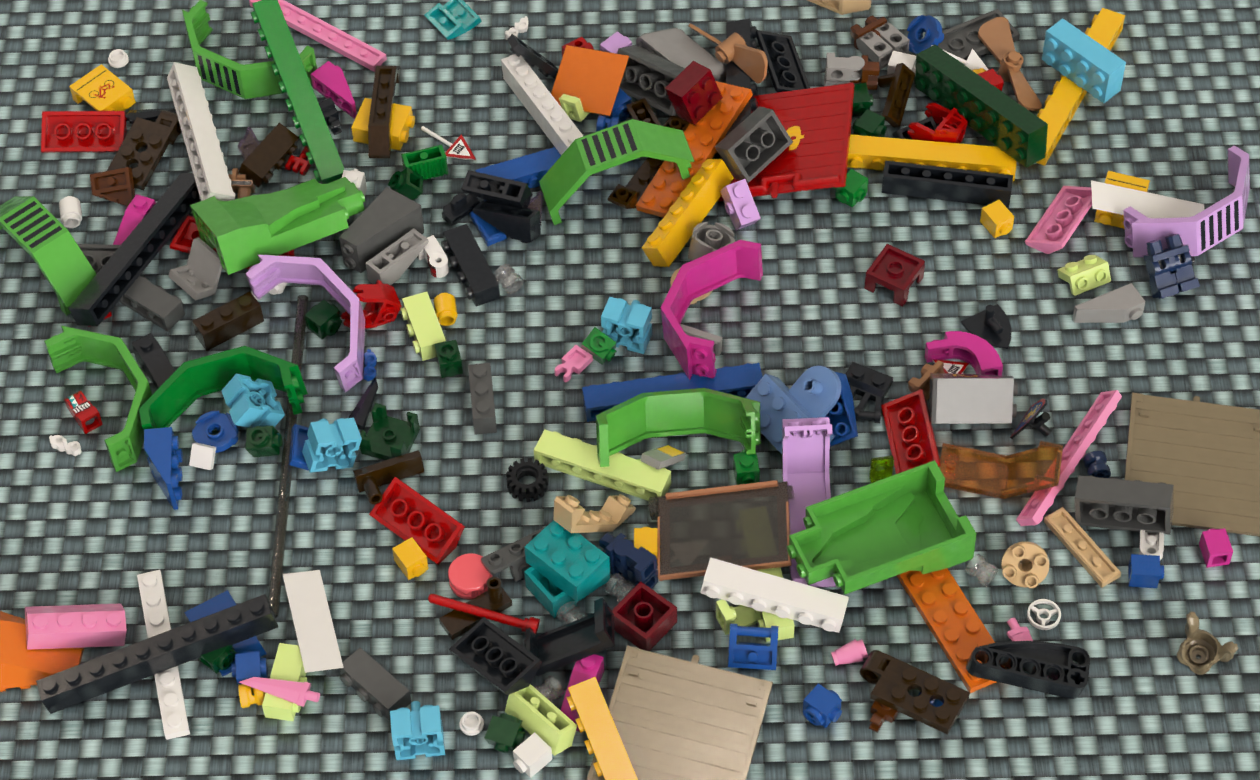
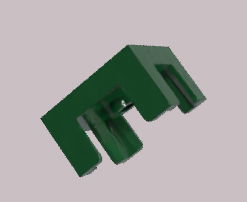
[360,403,420,460]

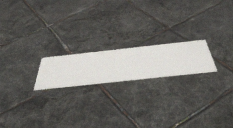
[1091,180,1205,219]
[283,570,344,673]

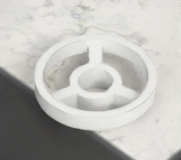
[1027,599,1061,630]

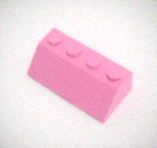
[25,604,127,650]

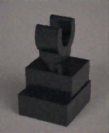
[319,98,342,135]

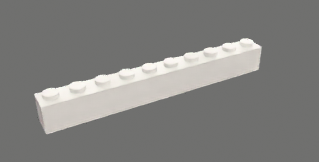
[167,62,235,201]

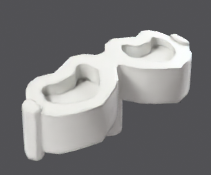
[505,16,528,40]
[49,435,82,456]

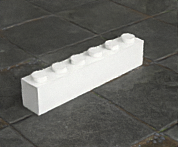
[701,557,849,633]

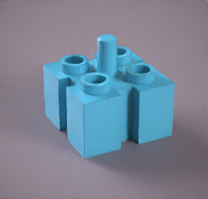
[601,297,652,354]
[221,373,285,428]
[302,418,362,473]
[390,701,445,760]

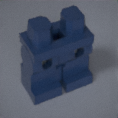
[1143,234,1200,299]
[599,532,658,589]

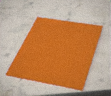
[551,45,629,116]

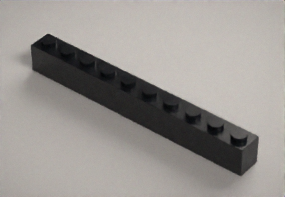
[68,173,201,326]
[36,594,278,714]

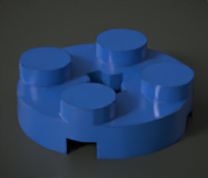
[907,15,944,54]
[192,411,238,454]

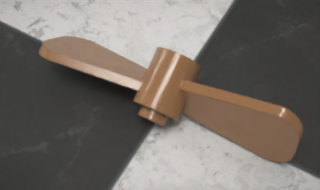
[978,17,1042,111]
[688,23,768,83]

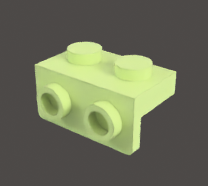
[1057,255,1111,296]

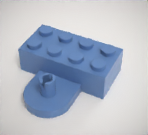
[746,366,841,454]

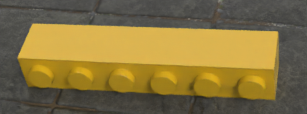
[642,159,734,267]
[566,677,638,780]

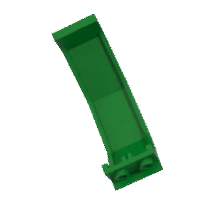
[139,346,308,430]

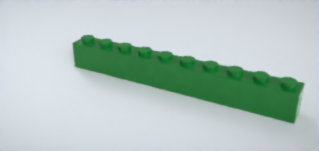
[251,0,345,184]

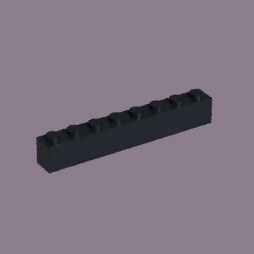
[726,18,758,136]

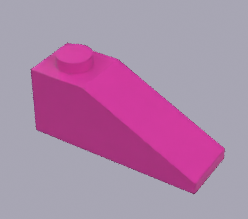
[311,61,357,119]
[113,194,156,245]
[561,654,604,732]

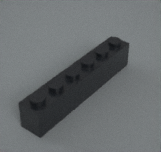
[882,161,1013,208]

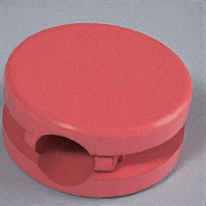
[448,553,492,600]

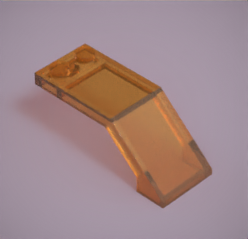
[939,441,1063,499]

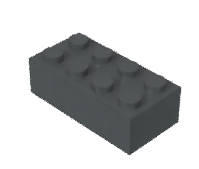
[618,45,685,116]
[1075,475,1174,535]

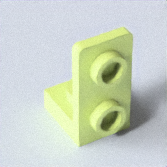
[559,94,590,122]
[716,599,761,635]

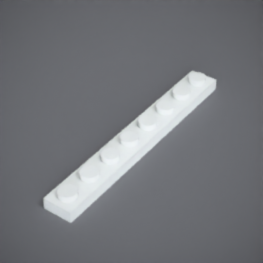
[137,570,190,740]

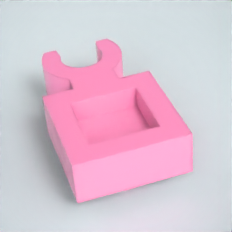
[554,345,593,383]

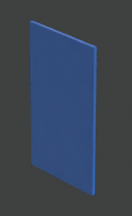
[184,590,266,677]

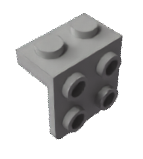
[168,238,222,300]

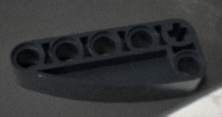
[966,641,1090,699]

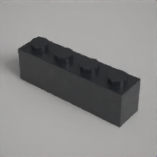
[441,224,500,307]

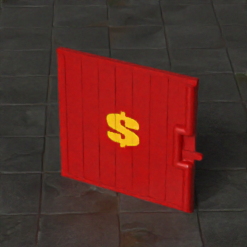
[718,82,855,202]

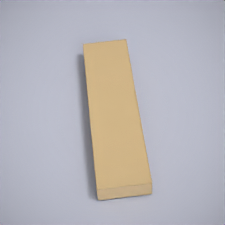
[1044,507,1121,588]

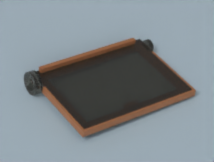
[649,480,794,581]

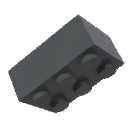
[715,106,793,183]

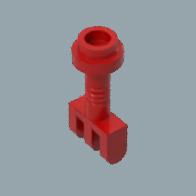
[285,146,311,176]

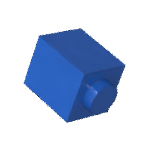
[1128,554,1164,588]

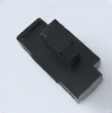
[442,193,480,226]

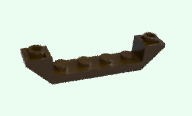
[368,66,401,158]
[608,116,690,209]

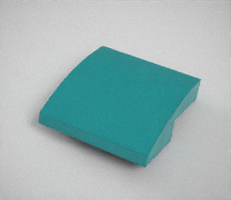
[424,0,482,40]

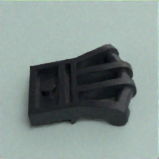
[845,362,893,423]

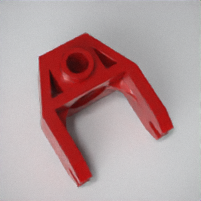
[907,103,968,144]
[341,280,402,328]

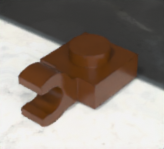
[869,701,899,733]

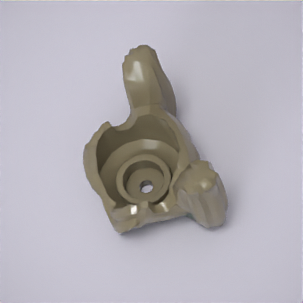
[1177,611,1238,675]

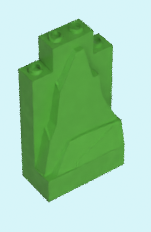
[190,177,365,275]
[787,460,976,595]

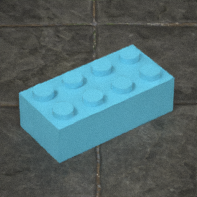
[1042,18,1126,103]

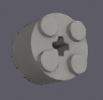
[688,222,735,261]

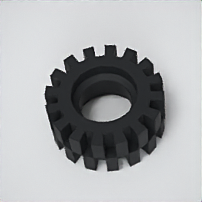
[506,458,548,502]

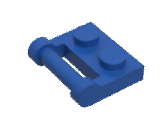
[728,623,779,670]

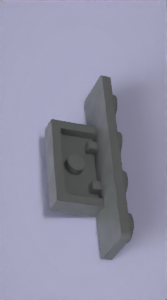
[481,527,545,581]

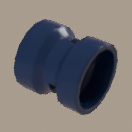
[1083,451,1111,478]

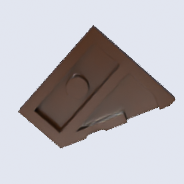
[90,167,135,206]

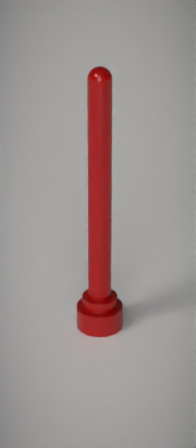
[428,594,540,635]

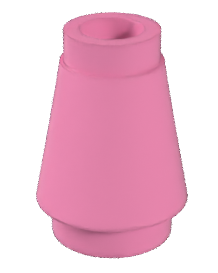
[831,639,868,666]

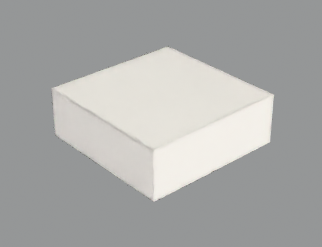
[189,442,216,470]

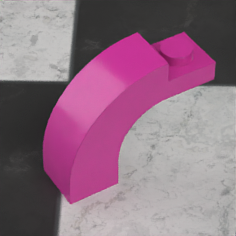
[924,331,1003,375]

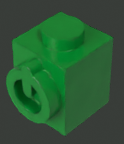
[833,169,868,207]
[581,327,617,365]
[733,450,760,485]

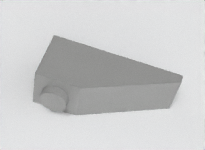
[365,228,429,285]
[1072,283,1146,323]

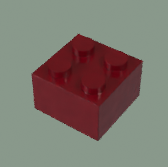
[665,61,723,125]
[612,581,677,651]

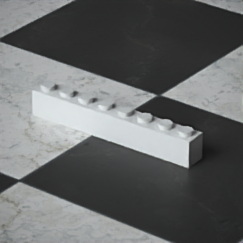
[501,54,583,155]

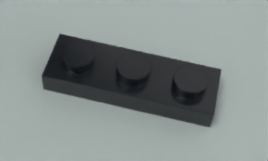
[507,34,558,79]

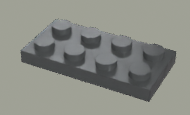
[938,9,1020,64]

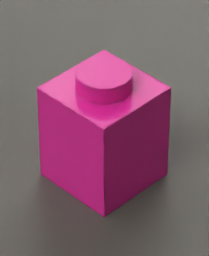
[1199,528,1233,568]

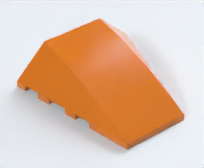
[0,611,84,692]

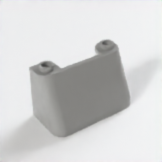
[636,28,726,83]

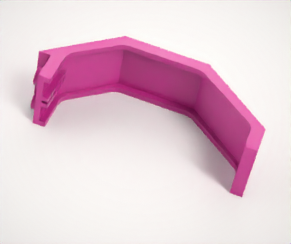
[661,240,763,380]

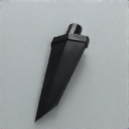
[126,108,176,124]
[348,377,378,430]

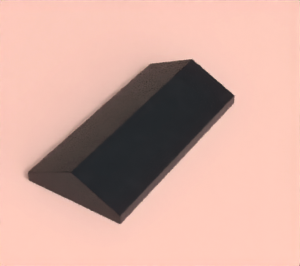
[756,30,810,93]
[449,617,542,695]

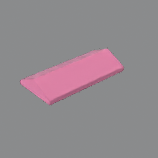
[1025,186,1092,254]

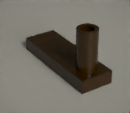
[878,63,915,128]
[353,450,424,504]
[439,577,512,640]

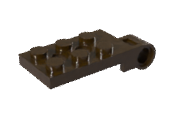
[107,110,182,191]
[860,650,970,735]

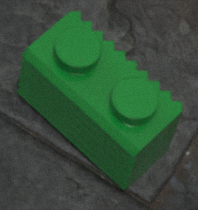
[401,144,448,180]

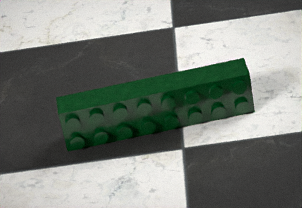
[915,45,1048,168]

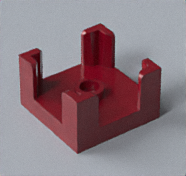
[864,244,925,307]

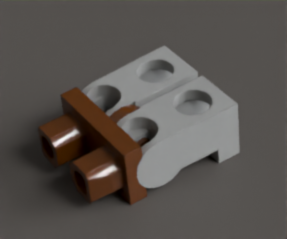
[850,15,910,70]
[824,53,880,90]

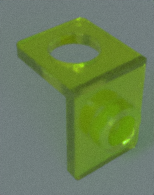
[869,456,894,483]

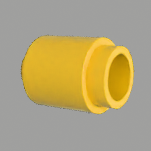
[433,293,458,326]

